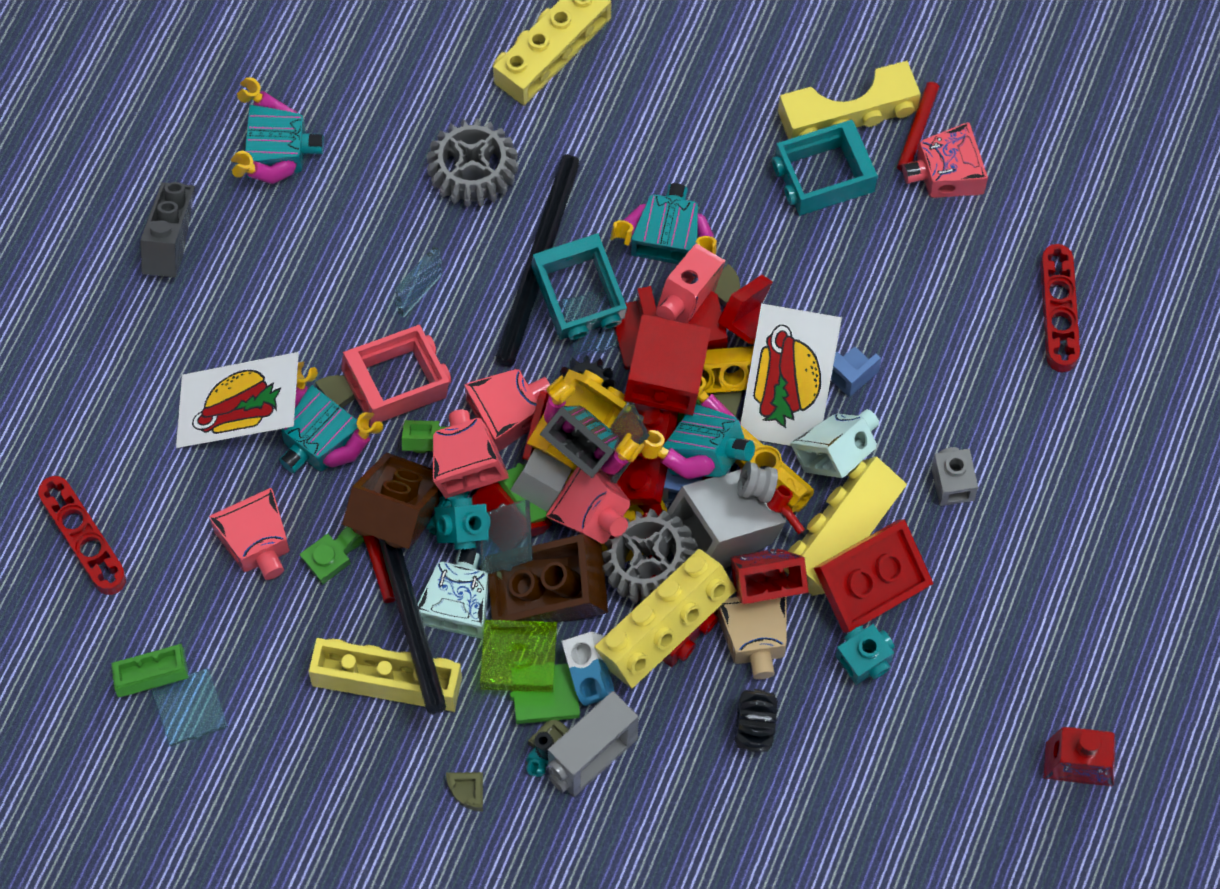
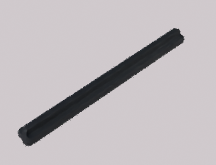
[496,154,579,367]
[378,538,446,715]

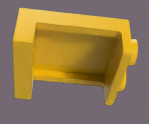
[527,369,635,473]

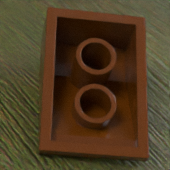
[342,452,441,549]
[487,534,608,627]

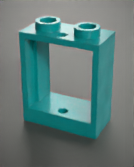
[772,119,878,216]
[531,233,627,340]

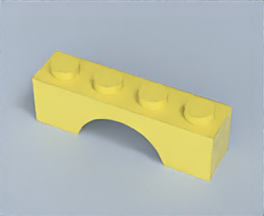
[778,61,921,139]

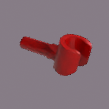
[767,485,805,535]

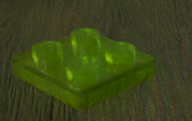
[480,620,557,692]

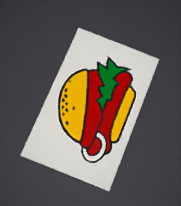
[741,303,842,446]
[176,352,299,448]

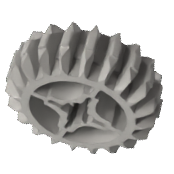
[427,118,518,208]
[601,508,698,604]

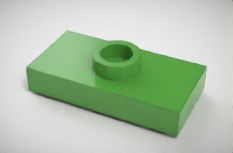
[111,644,189,698]

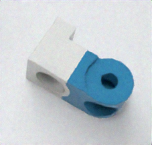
[562,631,614,706]

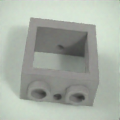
[548,691,639,797]

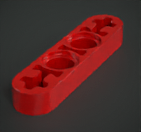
[1040,244,1080,372]
[38,476,126,595]

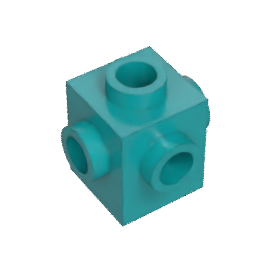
[434,497,491,550]
[835,624,895,685]

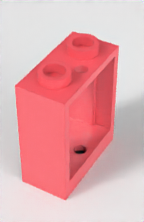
[341,324,451,426]

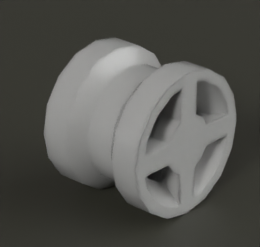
[738,462,778,503]

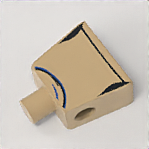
[717,597,787,679]

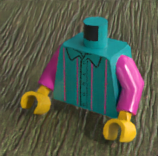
[231,77,324,184]
[610,183,717,264]
[279,362,383,474]
[641,376,755,479]

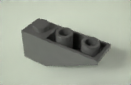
[140,182,195,278]

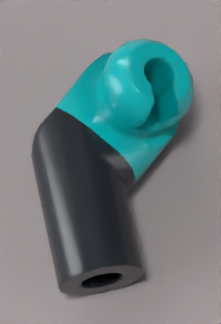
[526,732,554,777]

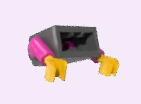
[540,375,645,478]

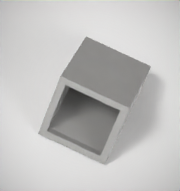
[667,469,786,569]

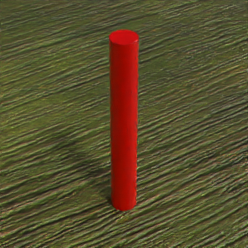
[897,82,939,172]
[363,536,396,603]

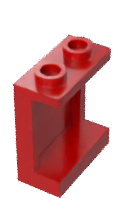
[623,314,711,416]

